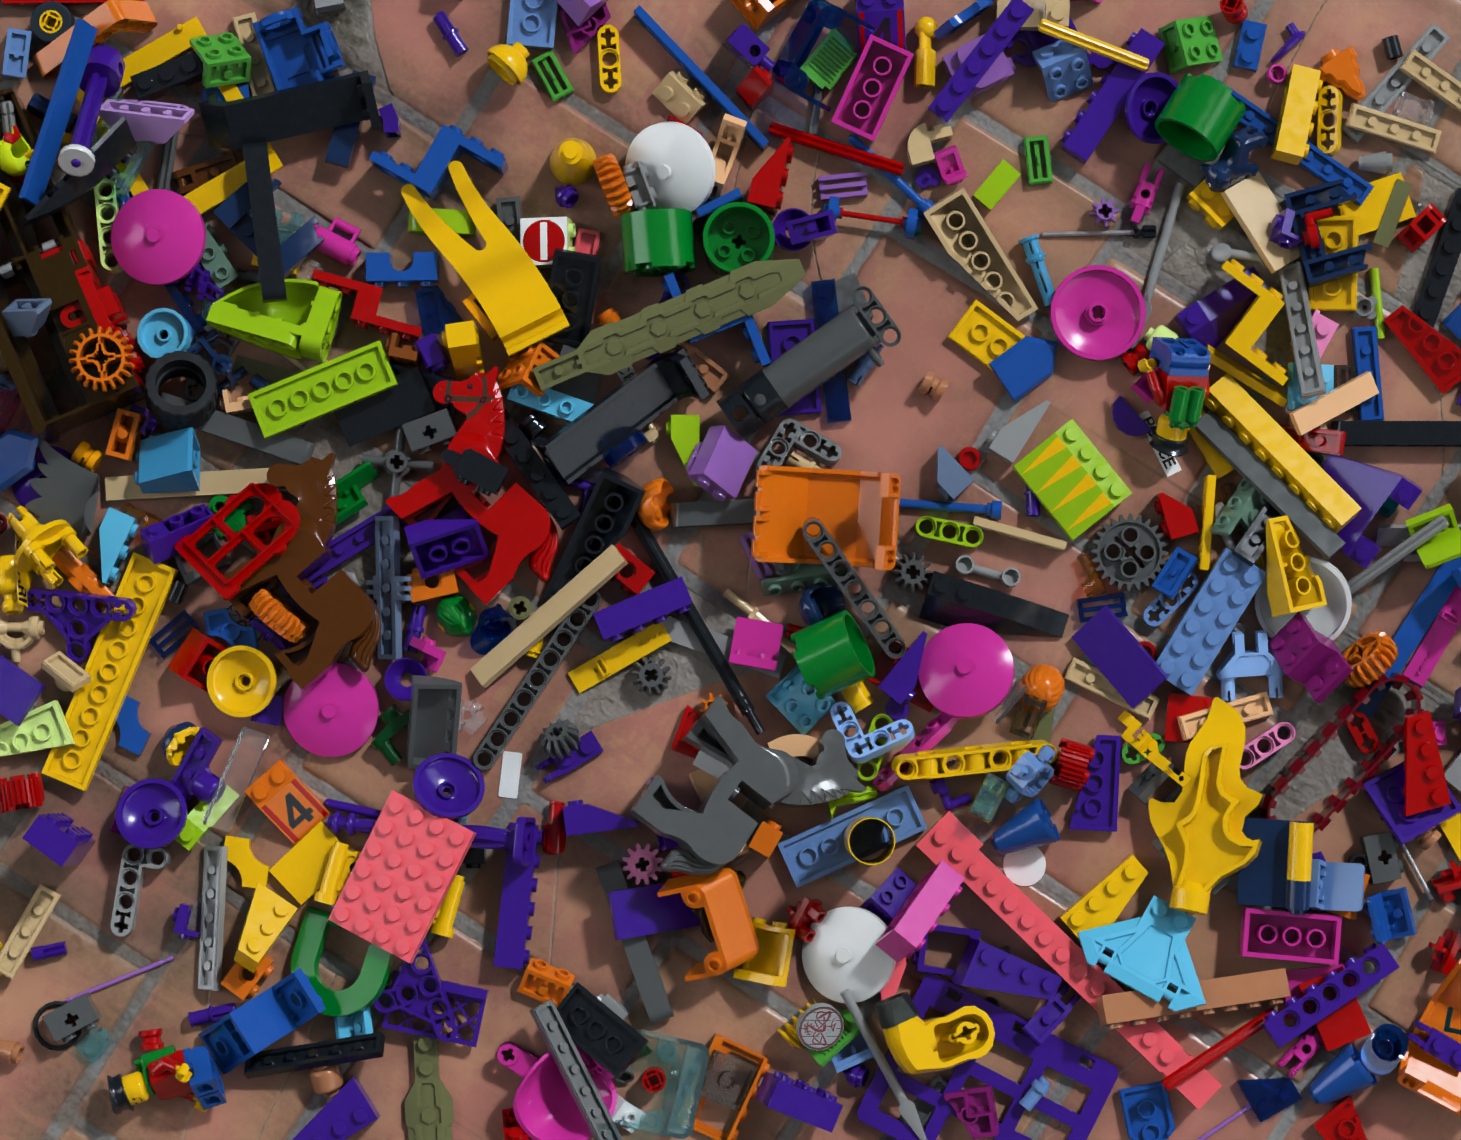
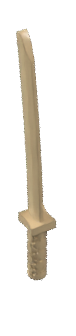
[722,588,796,658]

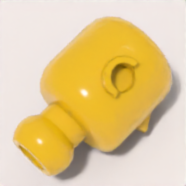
[0,555,33,615]

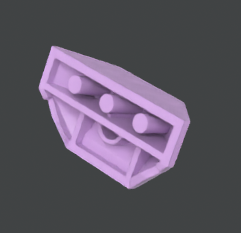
[99,99,195,144]

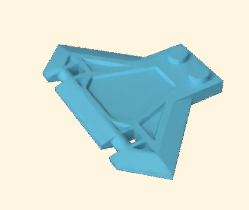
[1077,895,1206,1012]

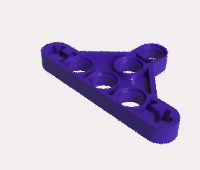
[24,588,137,662]
[374,938,459,1042]

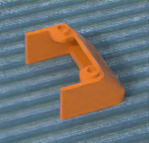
[657,868,760,982]

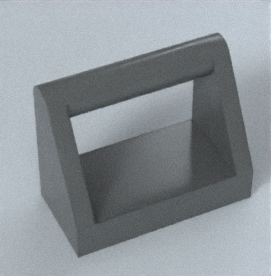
[174,530,232,586]
[1128,759,1184,808]

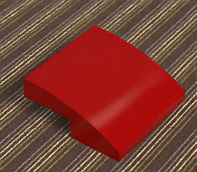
[1164,693,1214,744]

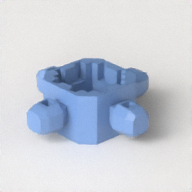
[1005,745,1056,803]

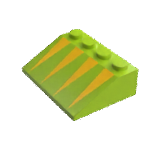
[1012,419,1132,541]

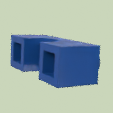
[366,252,439,288]

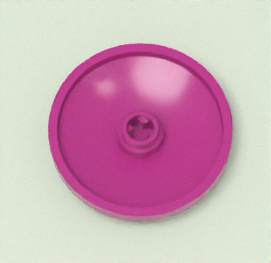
[111,189,206,285]
[1050,265,1146,361]
[918,623,1015,719]
[283,661,379,757]

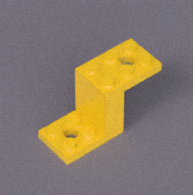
[1220,258,1288,386]

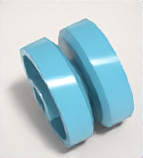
[137,308,196,360]

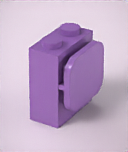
[941,35,1016,102]
[686,425,757,501]

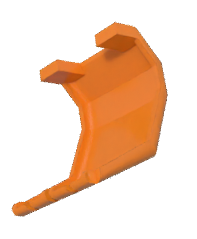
[751,465,901,570]
[1397,959,1461,1117]

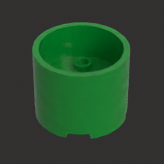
[1155,73,1246,162]
[703,202,775,277]
[620,208,696,277]
[791,610,875,699]

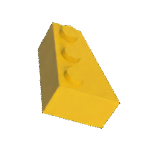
[441,320,485,380]
[234,882,298,973]

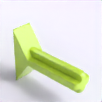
[825,785,878,821]

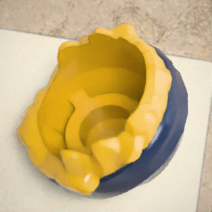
[162,722,200,767]

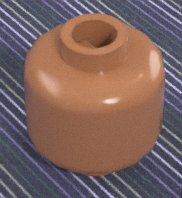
[309,1064,344,1097]

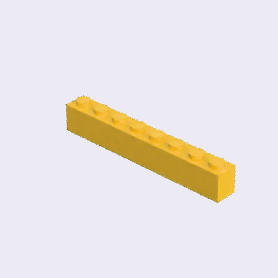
[1204,373,1362,534]

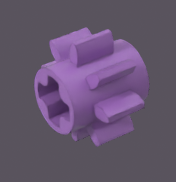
[1089,197,1120,228]

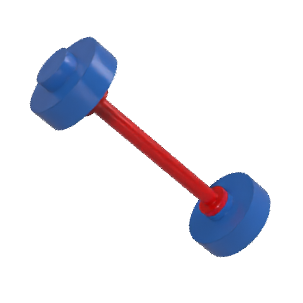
[823,196,922,240]

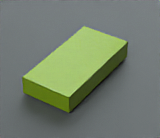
[973,159,1021,211]

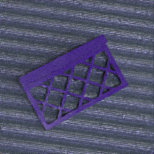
[382,970,489,1047]

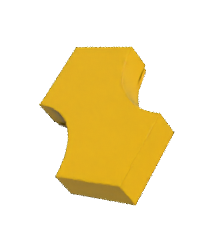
[224,835,270,888]

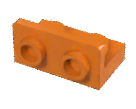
[517,958,575,1008]

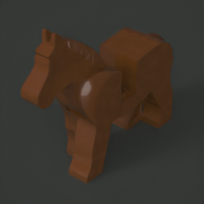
[223,453,381,691]

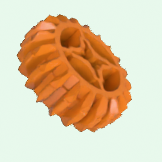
[593,153,635,218]
[69,326,136,392]
[249,588,309,643]
[1342,631,1398,688]

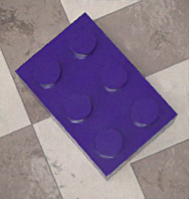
[755,1070,843,1133]

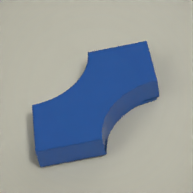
[934,0,993,39]
[203,608,259,650]
[116,696,151,755]

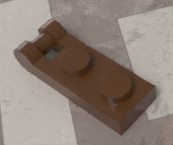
[172,153,238,196]

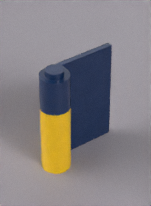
[1237,817,1314,915]

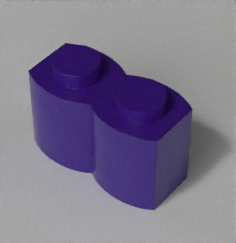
[414,333,450,375]

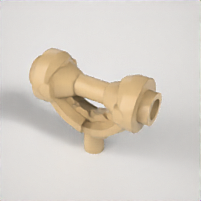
[0,616,45,662]

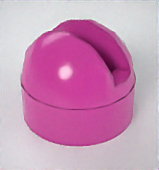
[1266,64,1287,84]

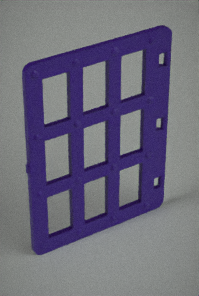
[857,974,1118,1140]

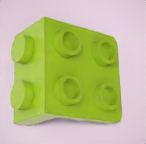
[1405,503,1461,569]

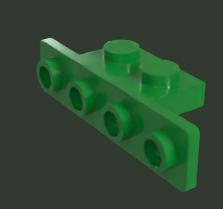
[337,461,379,525]

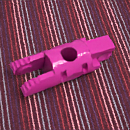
[1129,163,1165,225]
[1276,1028,1323,1079]

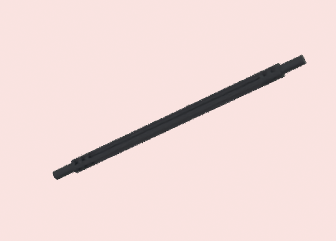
[631,513,765,735]

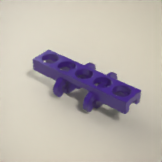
[181,264,225,302]

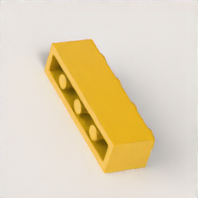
[1270,64,1323,165]

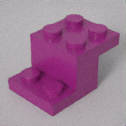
[1268,612,1353,703]

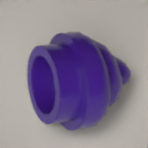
[555,185,579,209]
[843,1064,869,1088]

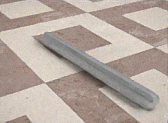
[1347,515,1449,595]

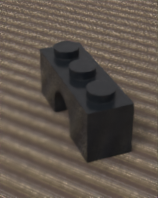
[130,51,203,101]

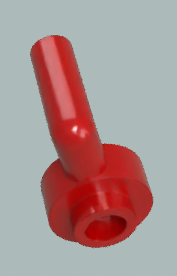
[1302,208,1333,249]

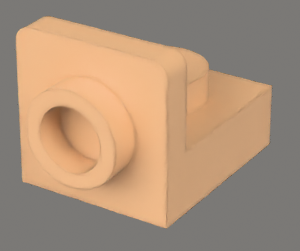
[219,389,254,415]

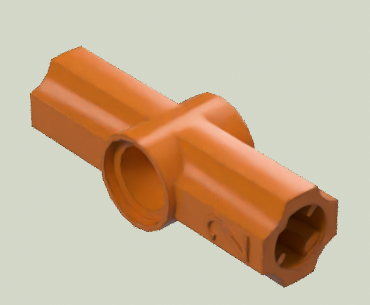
[52,546,115,610]

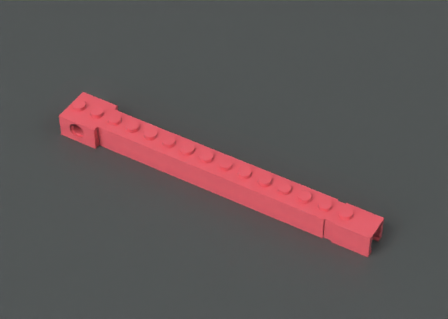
[915,811,1222,1110]

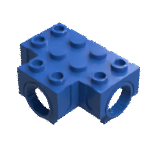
[252,7,347,91]

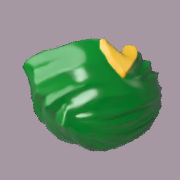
[435,595,477,637]

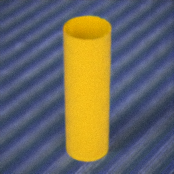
[844,816,896,865]

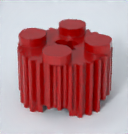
[1049,738,1095,792]
[0,772,45,813]

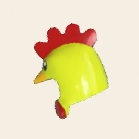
[0,125,34,185]

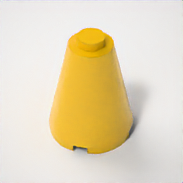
[549,138,597,186]

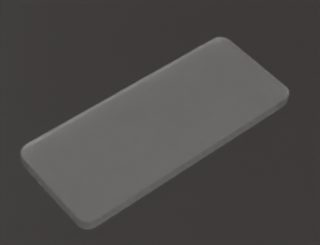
[203,727,270,832]

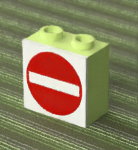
[520,216,576,269]

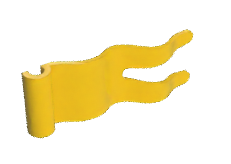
[401,161,570,357]

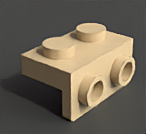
[652,69,710,125]

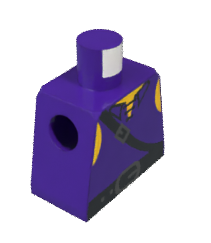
[722,23,775,72]

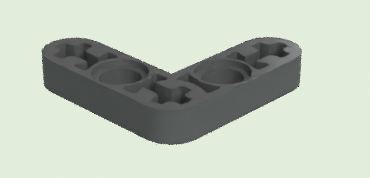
[755,419,842,470]

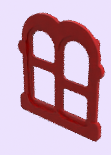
[174,483,300,601]

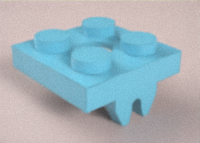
[1287,362,1334,411]

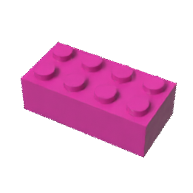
[831,34,914,142]
[875,860,965,963]
[1238,907,1342,965]

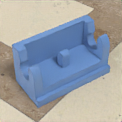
[2,28,32,81]
[831,1029,874,1073]

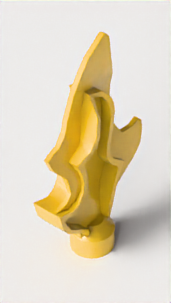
[1148,697,1263,915]

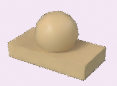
[41,651,91,693]

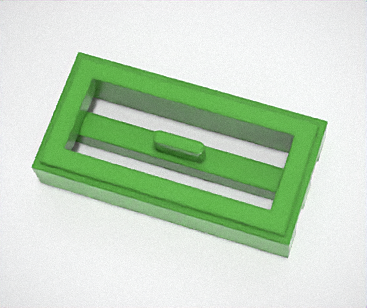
[531,49,574,103]
[1023,135,1053,186]

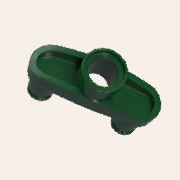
[371,704,410,766]

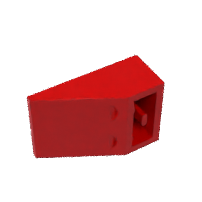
[747,138,794,215]

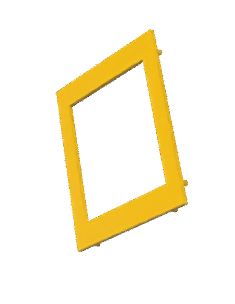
[76,17,284,215]

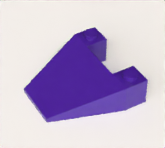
[1321,454,1423,569]

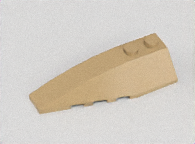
[923,186,1038,321]

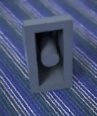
[2,298,52,338]
[936,445,974,501]

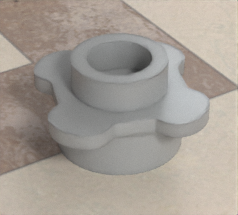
[1353,295,1377,320]

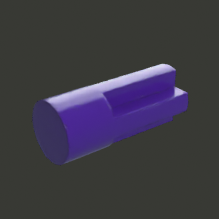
[31,941,68,962]

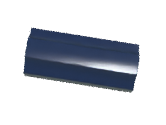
[26,93,78,133]

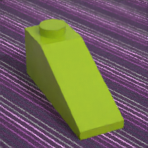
[666,415,700,488]
[175,782,239,851]

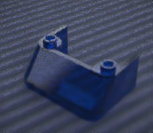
[772,0,876,112]

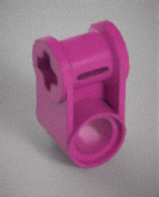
[497,1042,540,1078]

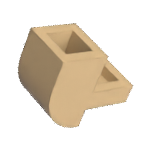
[907,123,953,169]

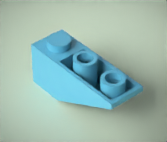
[99,507,140,585]

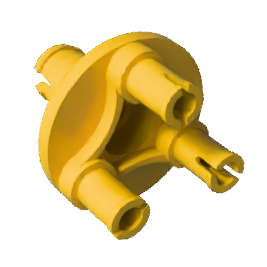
[7,506,88,589]

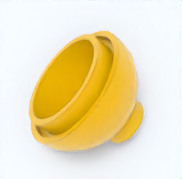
[486,41,530,85]

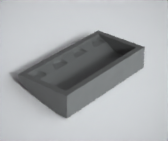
[406,675,462,769]

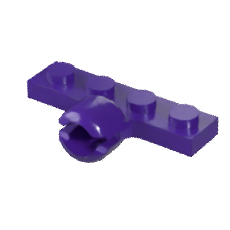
[170,727,224,805]

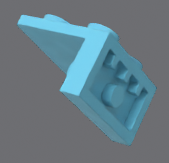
[765,665,836,735]

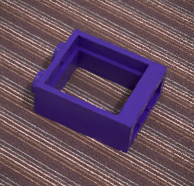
[912,924,981,976]

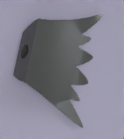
[25,435,99,537]

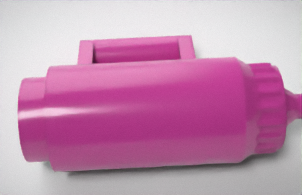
[300,217,362,266]

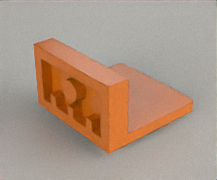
[498,341,561,397]

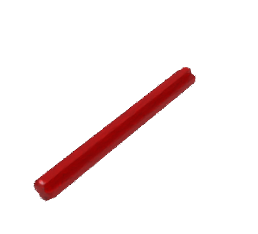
[768,122,904,176]
[1161,1008,1275,1091]

